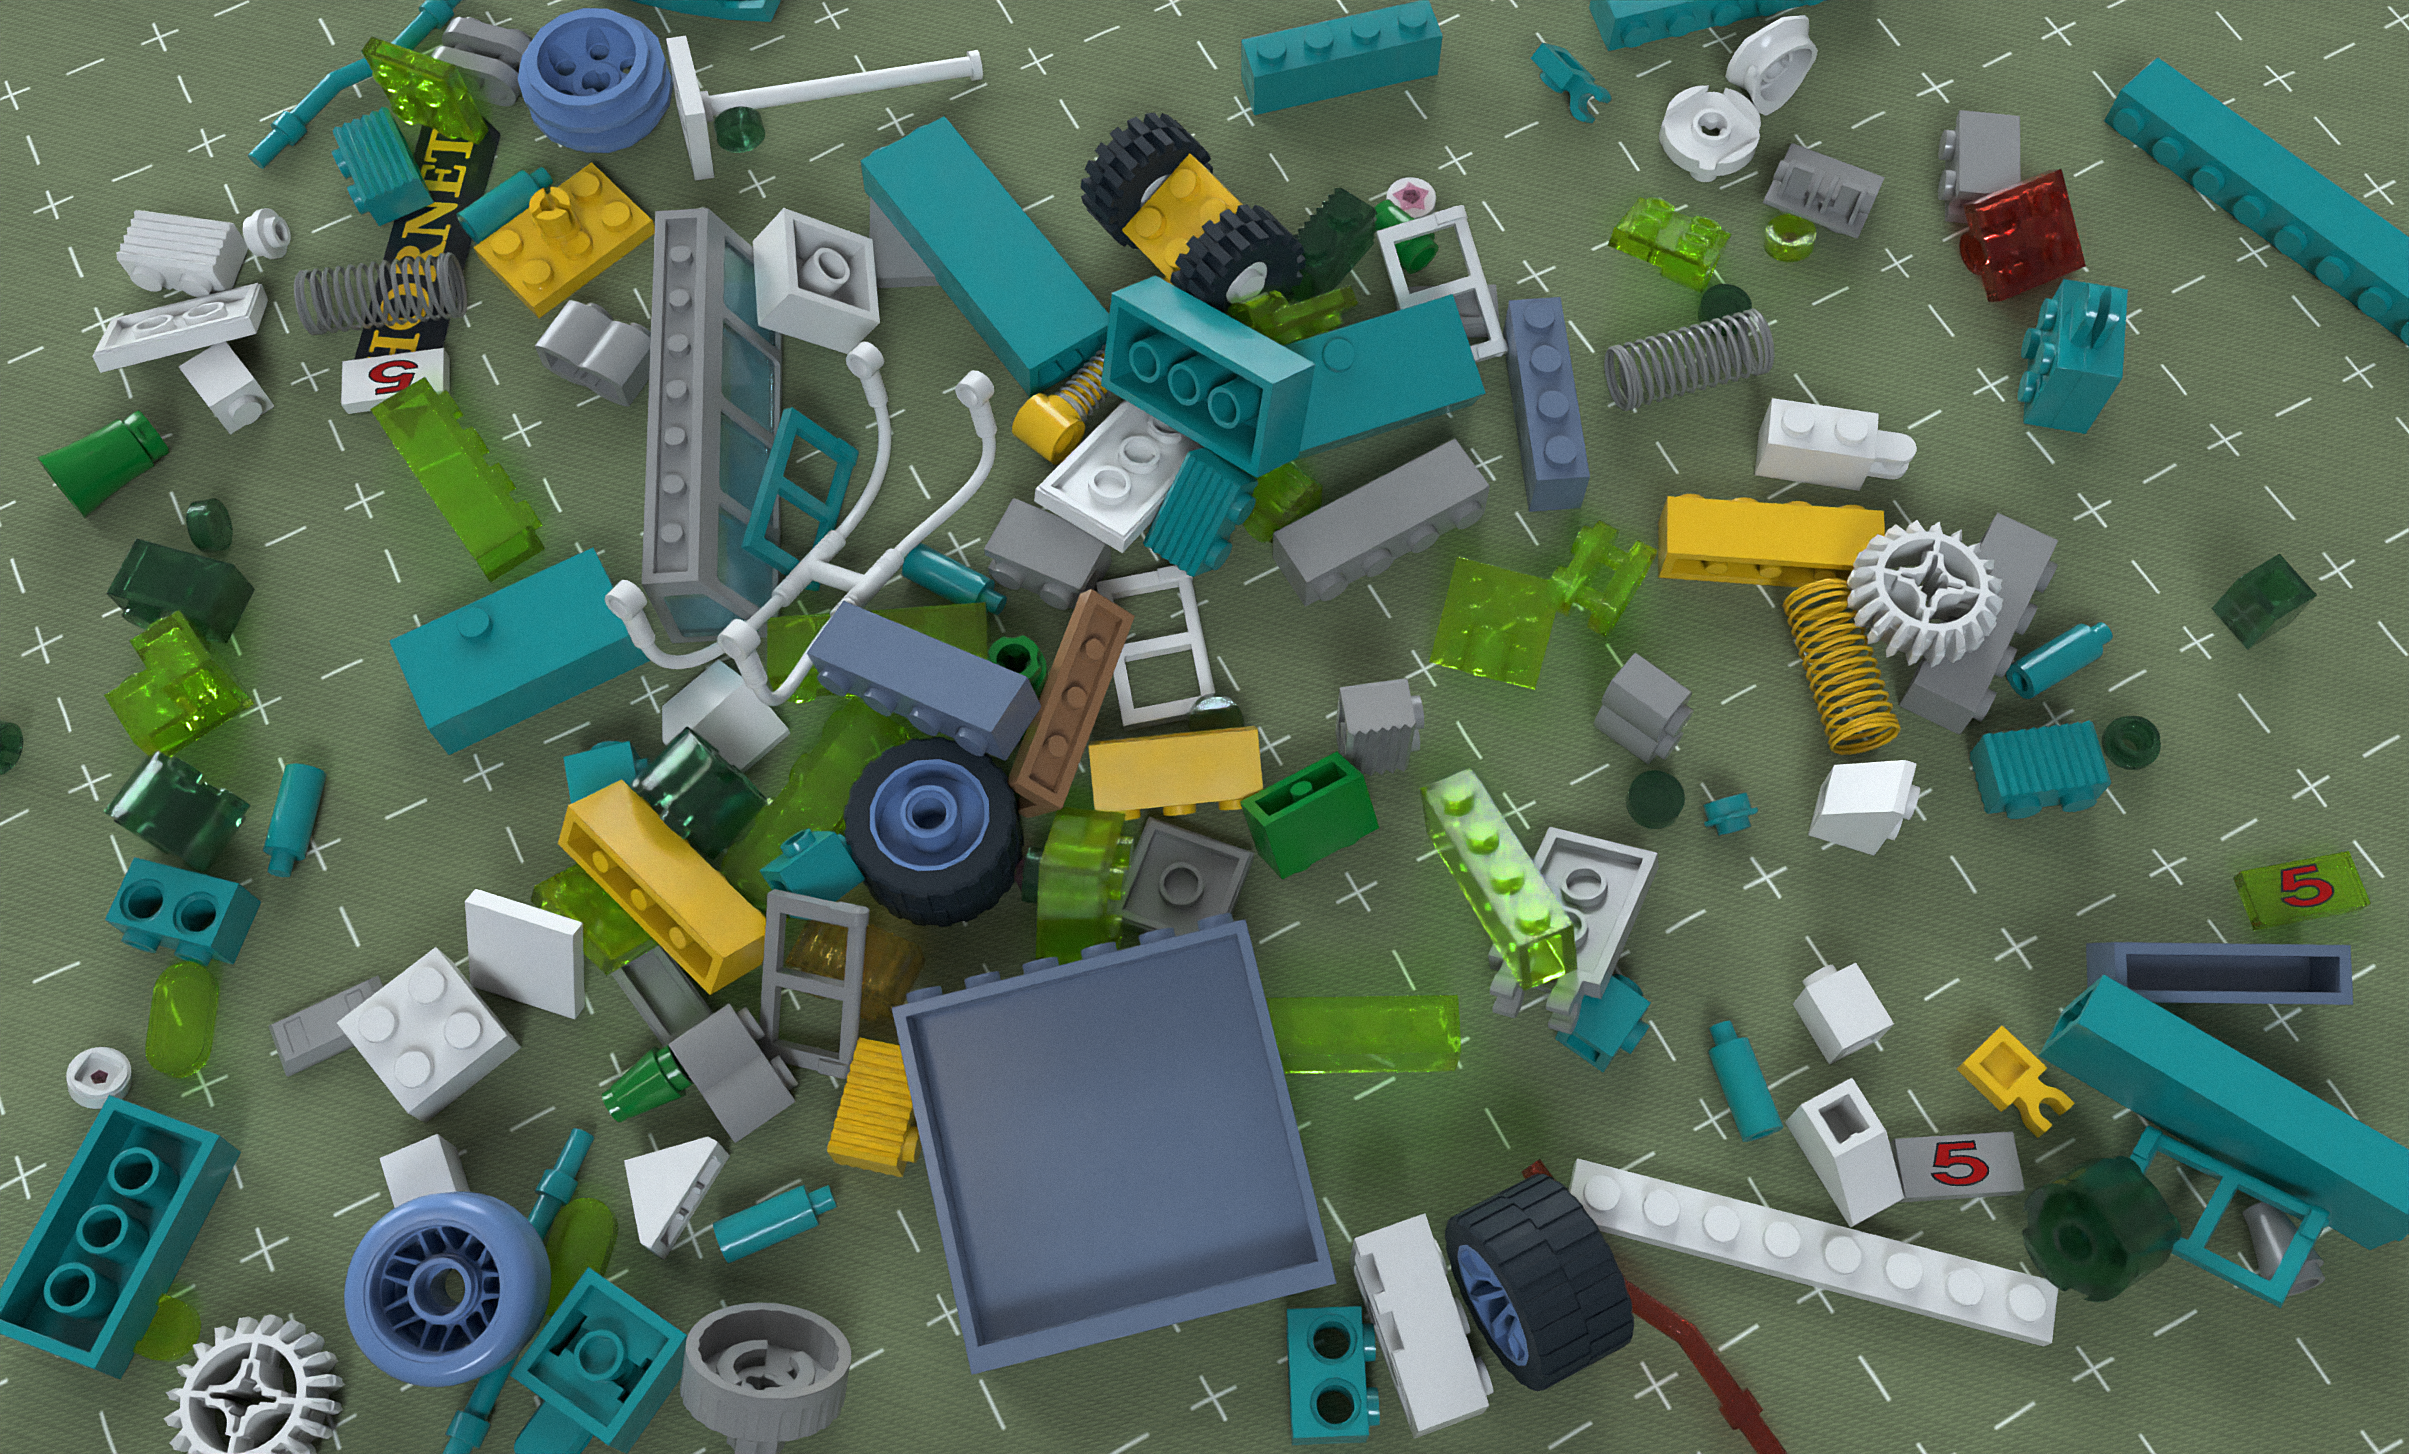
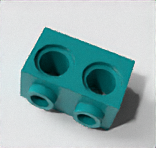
[105,857,261,966]
[1286,1306,1380,1445]

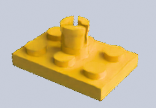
[473,162,655,318]

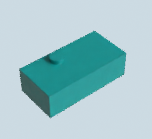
[1101,275,1316,478]
[1284,294,1486,464]
[389,548,650,755]
[0,1095,241,1380]

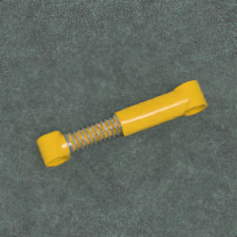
[1012,276,1173,465]

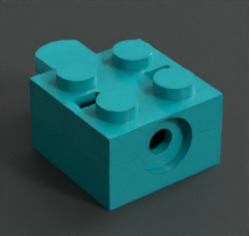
[2018,279,2128,434]
[510,1267,688,1454]

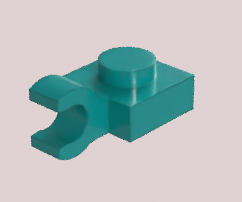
[1531,42,1612,124]

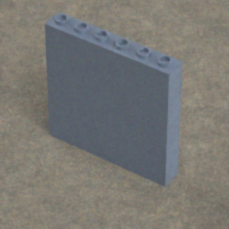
[892,913,1336,1375]

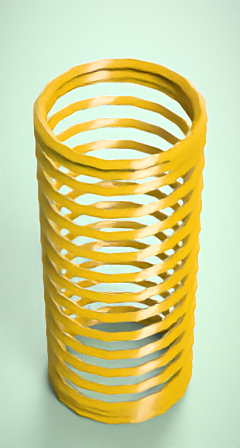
[1782,579,1901,755]

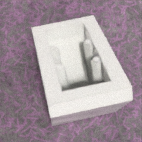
[624,1136,730,1260]

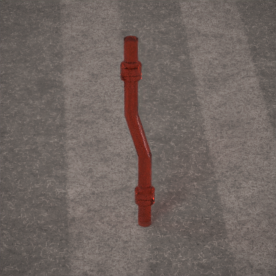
[1521,1159,1788,1454]

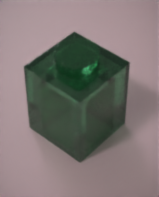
[2211,553,2317,650]

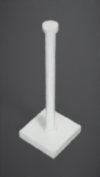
[666,36,983,181]

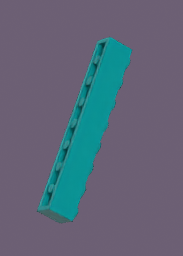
[2104,57,2409,346]

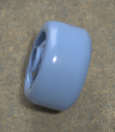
[344,1191,551,1387]

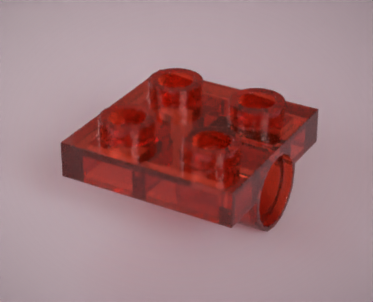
[1959,169,2086,302]

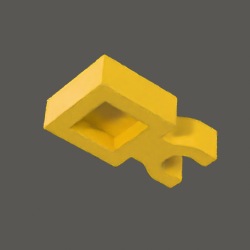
[1957,1025,2075,1138]

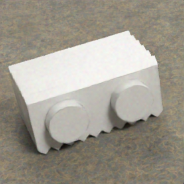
[116,210,248,297]

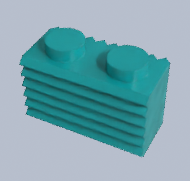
[331,107,434,226]
[1143,447,1258,577]
[1970,720,2112,819]

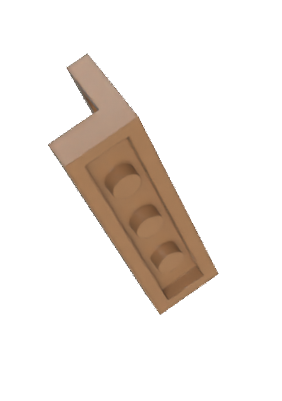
[1007,589,1135,818]

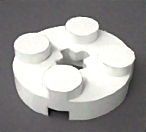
[1659,85,1761,182]

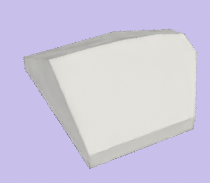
[662,659,790,781]

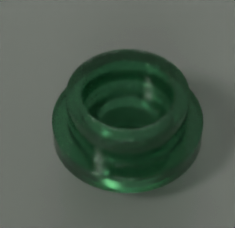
[2102,716,2161,770]

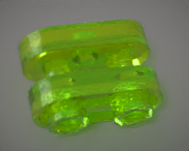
[1544,520,1658,638]

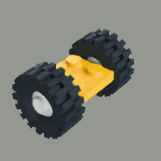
[1080,113,1306,332]

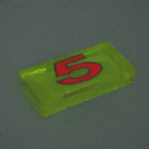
[2233,851,2371,930]

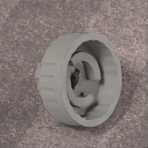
[680,1303,851,1454]

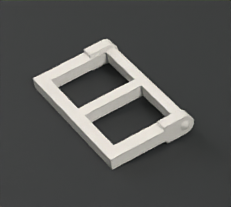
[1376,205,1508,363]
[1096,565,1220,731]

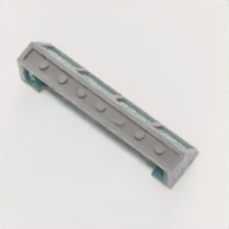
[642,208,783,643]

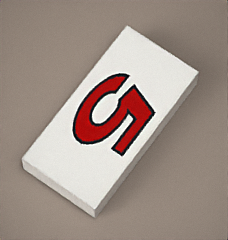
[341,348,450,414]

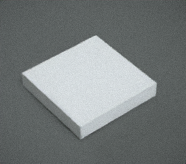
[465,889,585,1019]

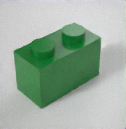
[1240,751,1379,880]

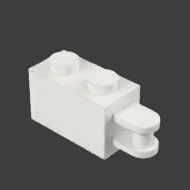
[1755,398,1917,491]

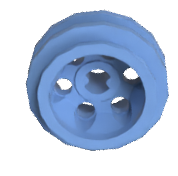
[517,8,673,153]

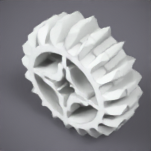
[1847,520,2004,668]
[164,1315,345,1454]

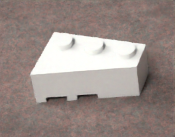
[1349,1213,1493,1439]

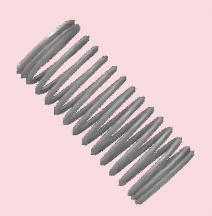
[294,252,467,335]
[1604,308,1775,411]

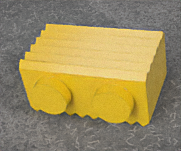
[827,1037,922,1177]

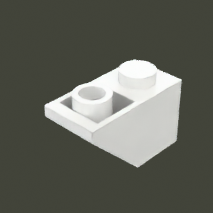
[1808,760,1920,856]
[1785,1078,1904,1228]

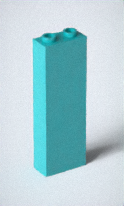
[860,116,1109,398]
[2039,974,2409,1250]

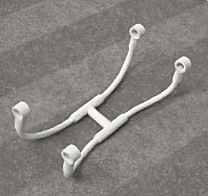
[605,342,997,706]

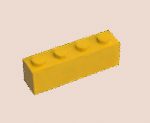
[1658,494,1885,591]
[558,779,766,995]

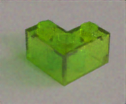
[104,610,255,764]
[1035,807,1134,965]

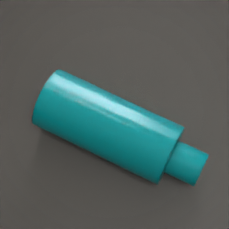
[456,167,553,244]
[902,542,1007,616]
[2006,622,2113,699]
[263,763,327,877]
[1708,1020,1784,1142]
[713,1184,838,1264]

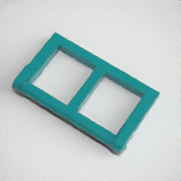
[741,407,859,591]
[2099,1125,2331,1308]

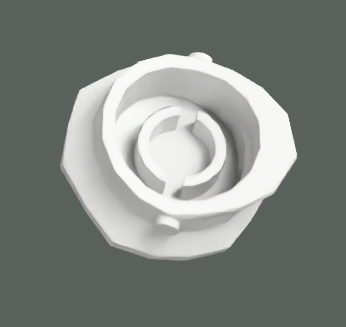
[1725,15,1818,116]

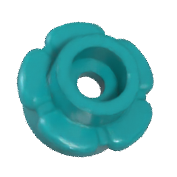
[1703,793,1758,836]

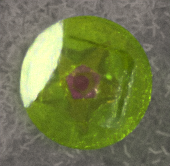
[1763,214,1817,262]

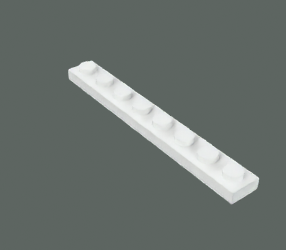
[1569,1158,2059,1346]

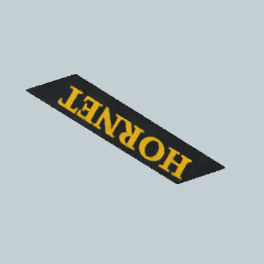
[354,83,500,443]

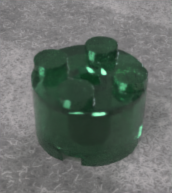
[630,726,768,860]
[103,750,250,875]
[2022,1156,2182,1302]

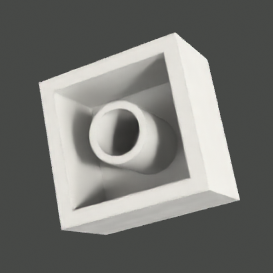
[753,208,880,354]
[337,947,521,1123]

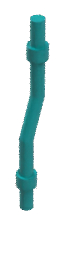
[248,0,462,169]
[442,1128,595,1454]

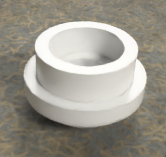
[243,208,291,259]

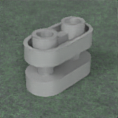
[425,17,532,106]

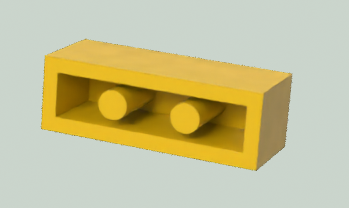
[1088,726,1263,821]

